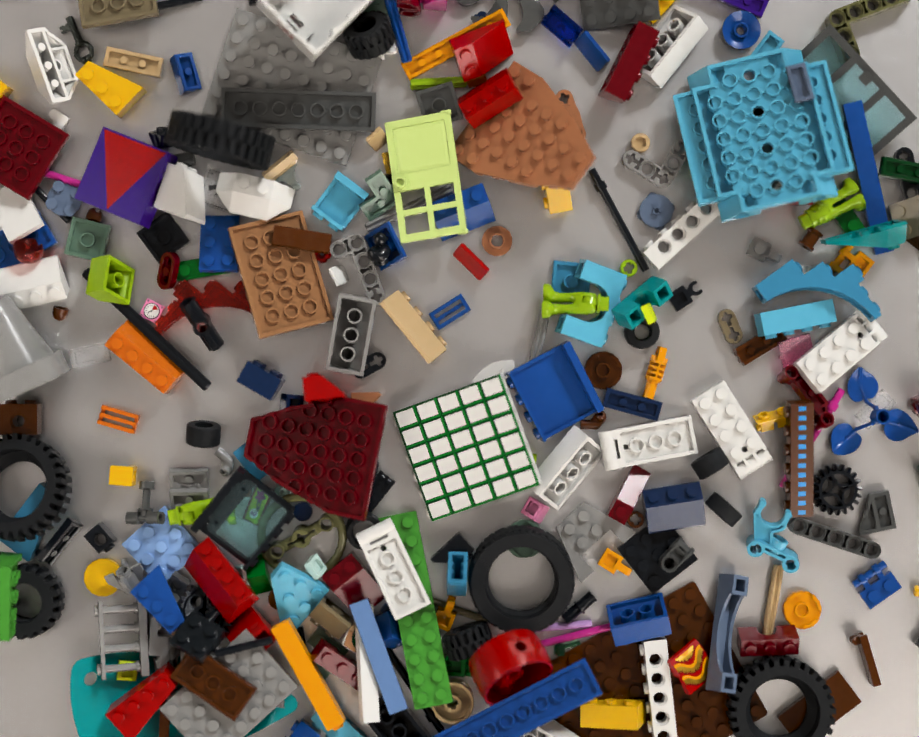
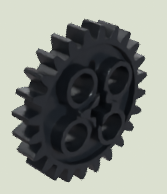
[178,584,237,634]

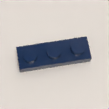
[602,387,662,421]

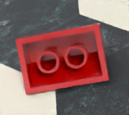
[458,67,523,129]
[302,373,349,404]

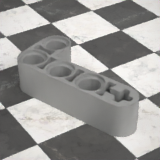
[330,234,386,306]

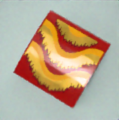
[667,638,709,695]

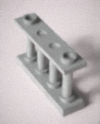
[94,600,150,680]

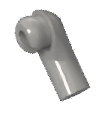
[214,447,233,476]

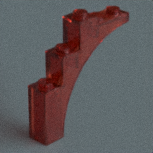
[154,280,251,334]

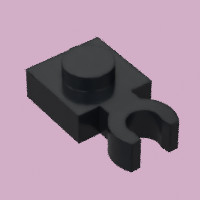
[669,281,703,312]

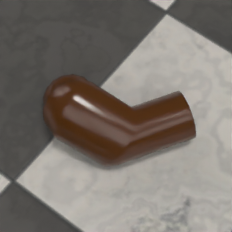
[580,411,606,430]

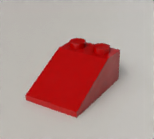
[449,19,513,83]

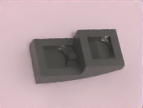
[168,571,191,603]

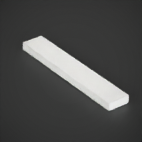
[354,604,380,723]

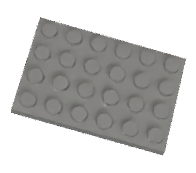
[159,628,299,737]

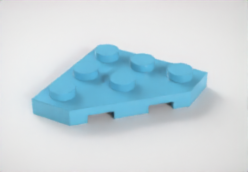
[270,561,330,629]

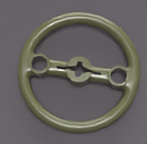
[257,493,347,574]

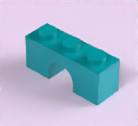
[611,276,674,330]

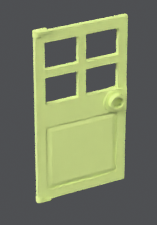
[384,109,468,244]

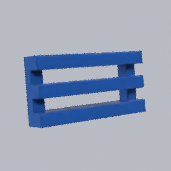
[429,294,471,330]

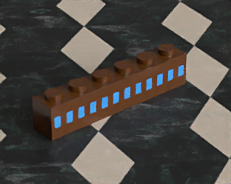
[783,400,814,518]

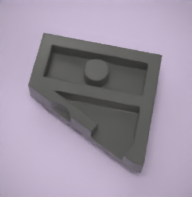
[858,490,896,536]

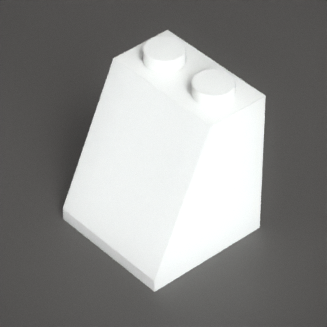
[153,162,206,225]

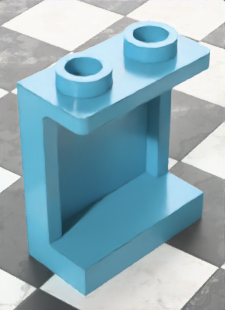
[311,171,370,232]

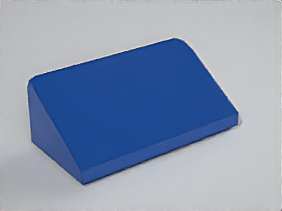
[575,31,610,72]
[170,52,202,95]

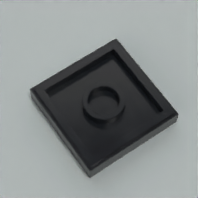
[137,212,191,264]

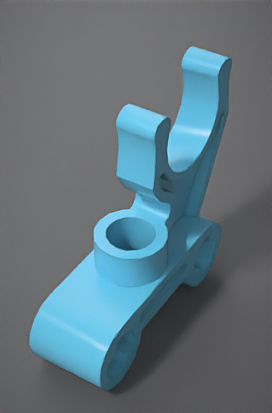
[746,497,800,573]

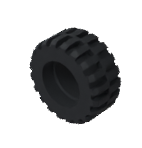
[12,563,65,640]

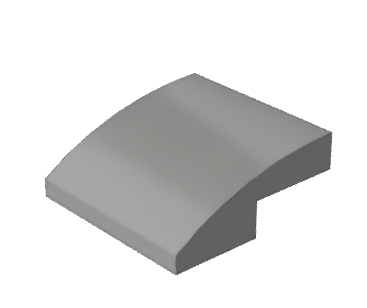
[169,468,209,509]

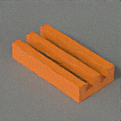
[97,405,140,434]

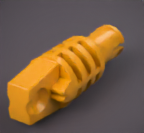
[642,346,668,400]

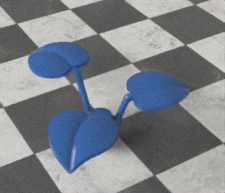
[830,367,919,455]

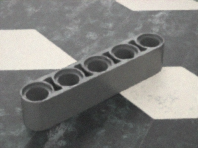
[787,517,881,559]

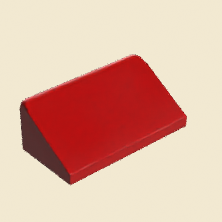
[453,243,489,280]

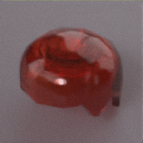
[13,238,44,264]

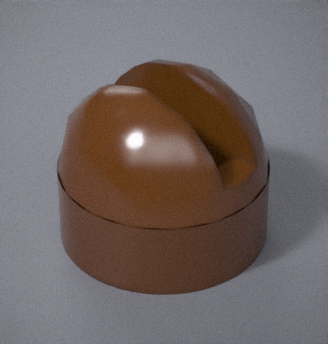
[85,208,102,223]
[52,306,69,321]

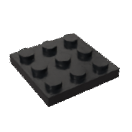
[617,525,698,594]

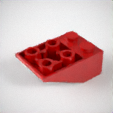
[215,605,277,650]

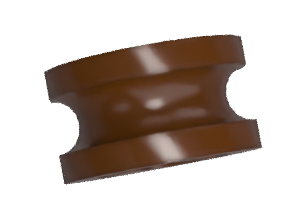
[627,510,644,528]

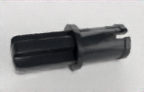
[562,591,597,624]

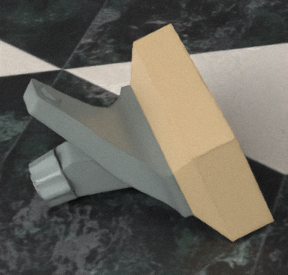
[261,150,301,191]

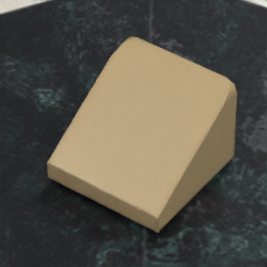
[366,126,387,152]

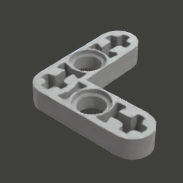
[622,138,687,188]

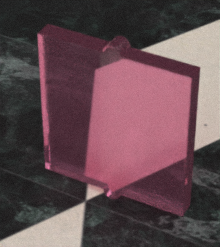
[777,333,813,368]

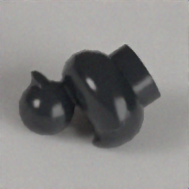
[367,233,391,266]

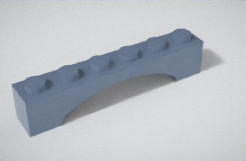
[705,573,749,694]

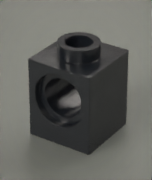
[84,522,117,554]

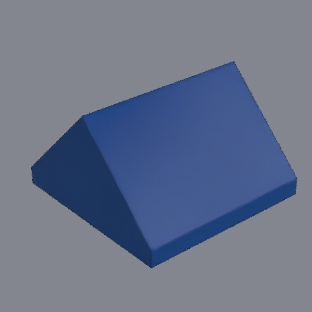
[364,221,408,271]

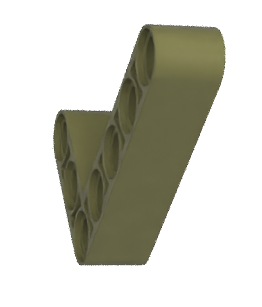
[825,0,911,65]

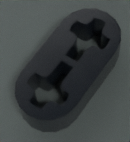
[354,352,386,379]

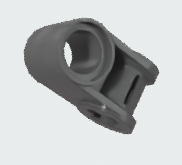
[658,536,695,573]

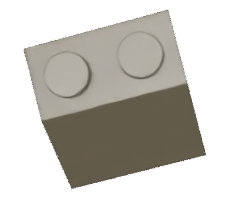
[309,596,354,640]

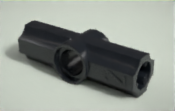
[179,297,224,351]

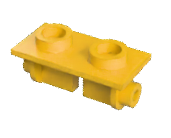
[753,407,786,433]

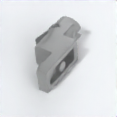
[148,615,180,671]

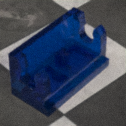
[541,4,583,48]

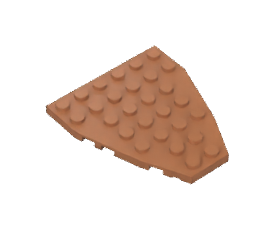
[455,61,596,190]

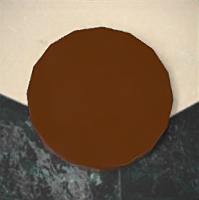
[584,351,622,389]

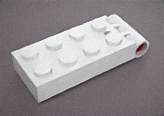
[792,309,888,394]
[690,380,773,480]
[598,415,698,471]
[355,517,432,621]

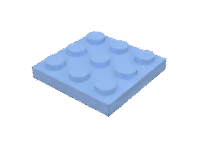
[122,505,200,580]

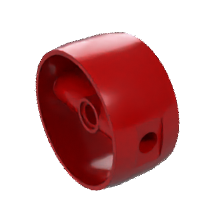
[469,629,553,706]

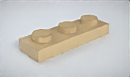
[103,46,165,78]

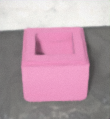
[521,496,550,524]

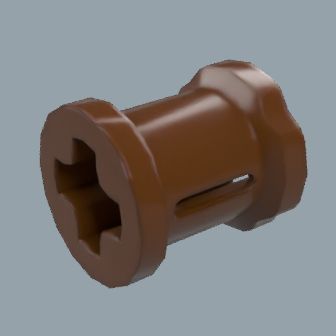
[798,227,823,252]

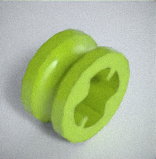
[620,259,638,277]

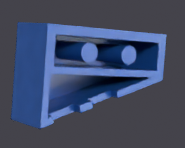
[130,565,185,634]

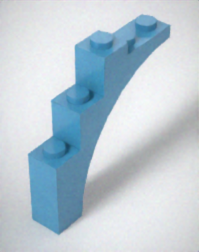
[752,259,882,322]

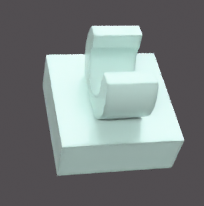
[302,553,327,580]

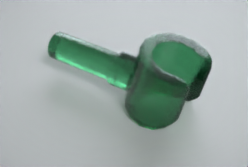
[554,641,581,656]

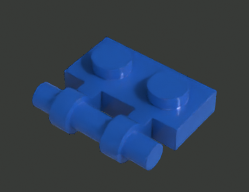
[851,561,902,609]

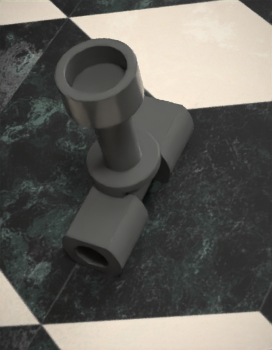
[125,481,165,524]

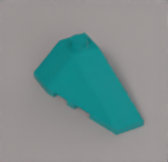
[820,219,907,250]

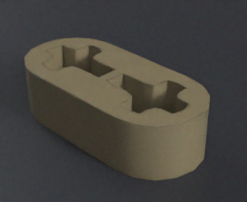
[717,309,743,344]

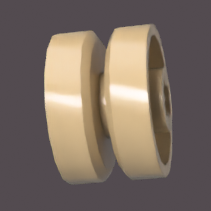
[432,677,474,725]

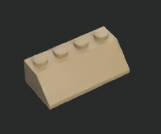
[379,290,447,364]

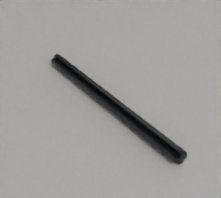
[82,268,212,391]

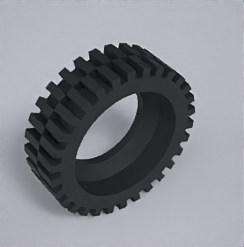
[164,110,276,171]
[0,433,72,542]
[726,655,836,737]

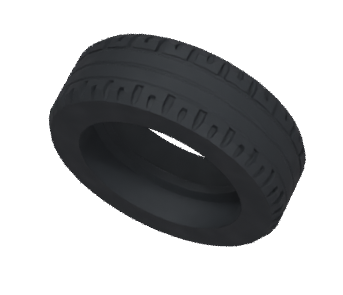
[469,525,575,632]

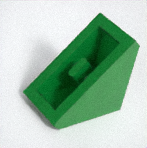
[246,554,273,595]

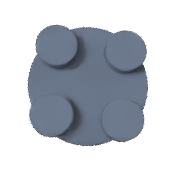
[45,181,82,217]
[637,192,675,230]

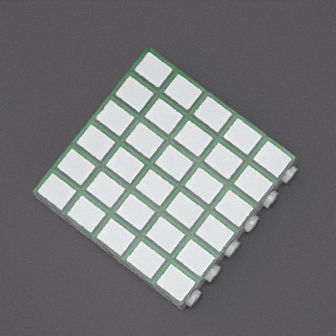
[392,373,542,521]

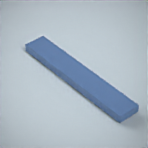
[349,598,408,715]

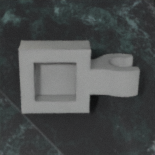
[746,236,782,263]

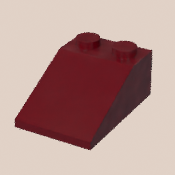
[321,551,385,611]

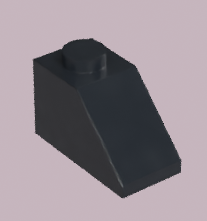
[431,532,474,563]

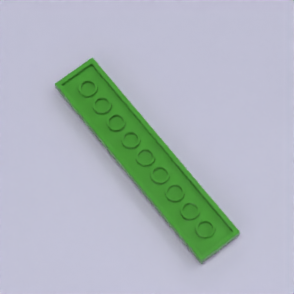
[378,511,453,710]

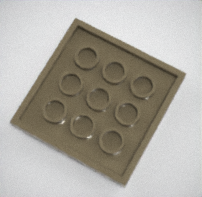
[78,0,159,29]

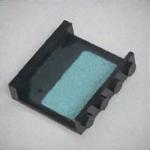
[190,465,295,571]

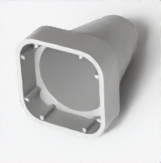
[0,295,70,404]

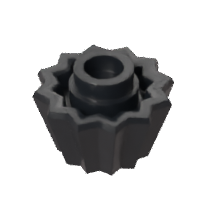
[148,127,172,148]

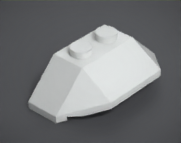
[25,27,79,104]
[215,172,295,221]

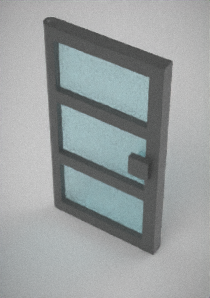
[801,24,917,156]

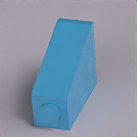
[447,551,468,596]

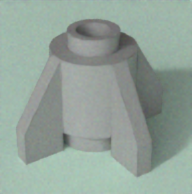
[105,558,144,594]

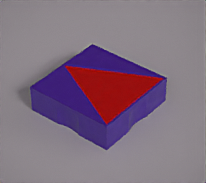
[74,127,178,229]

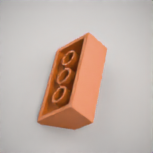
[104,320,185,394]

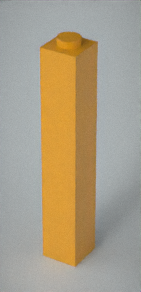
[271,617,346,732]

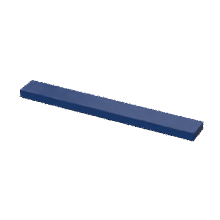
[841,100,894,255]

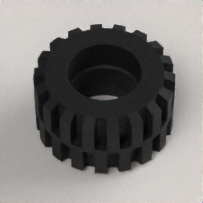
[342,10,395,60]
[442,620,493,661]

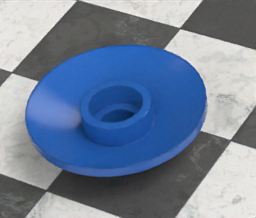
[722,11,761,49]

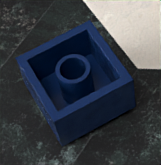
[237,360,286,401]

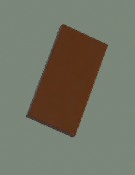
[170,654,257,722]
[777,670,861,733]

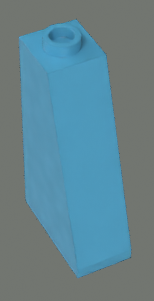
[0,482,46,562]

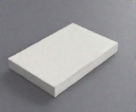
[0,186,45,244]

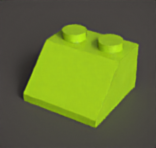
[86,254,135,305]

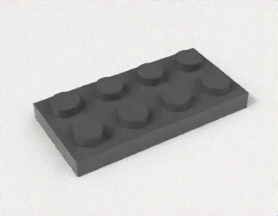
[580,0,661,31]

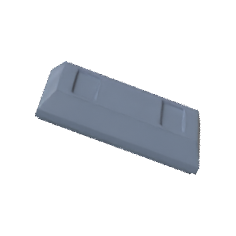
[785,62,815,104]

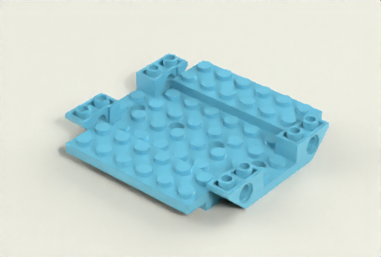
[672,48,854,223]

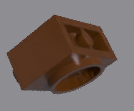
[0,400,42,435]

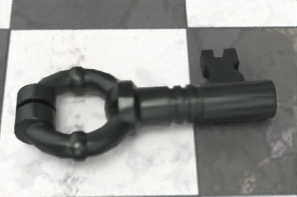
[59,16,94,64]

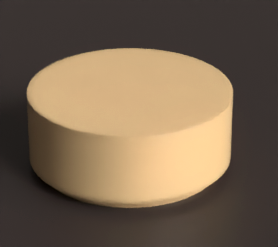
[630,133,650,153]

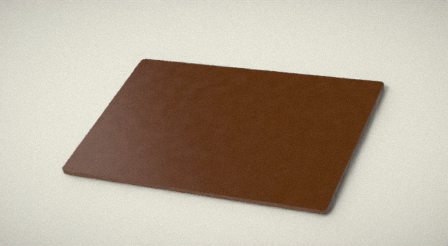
[551,582,767,737]

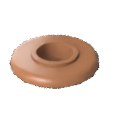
[482,226,512,256]

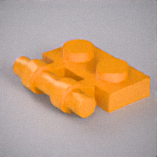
[829,246,875,277]

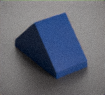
[375,610,402,649]

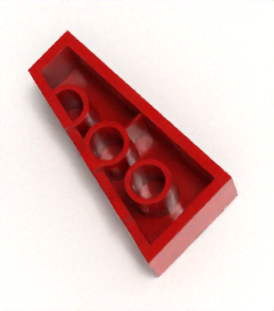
[105,662,178,737]

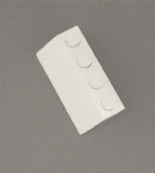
[640,4,709,89]
[0,255,70,309]
[530,425,602,511]

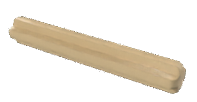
[762,564,784,635]

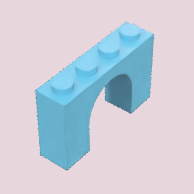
[555,259,627,348]

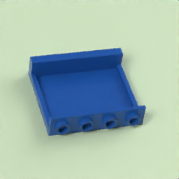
[506,341,605,442]

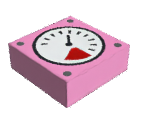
[140,298,165,324]

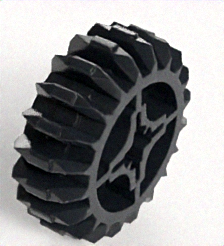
[814,464,863,516]

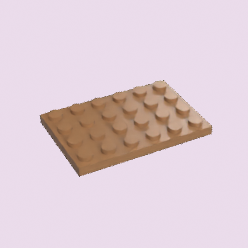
[227,210,334,340]

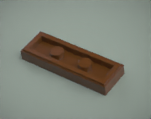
[271,225,332,254]

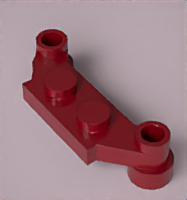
[777,365,834,430]

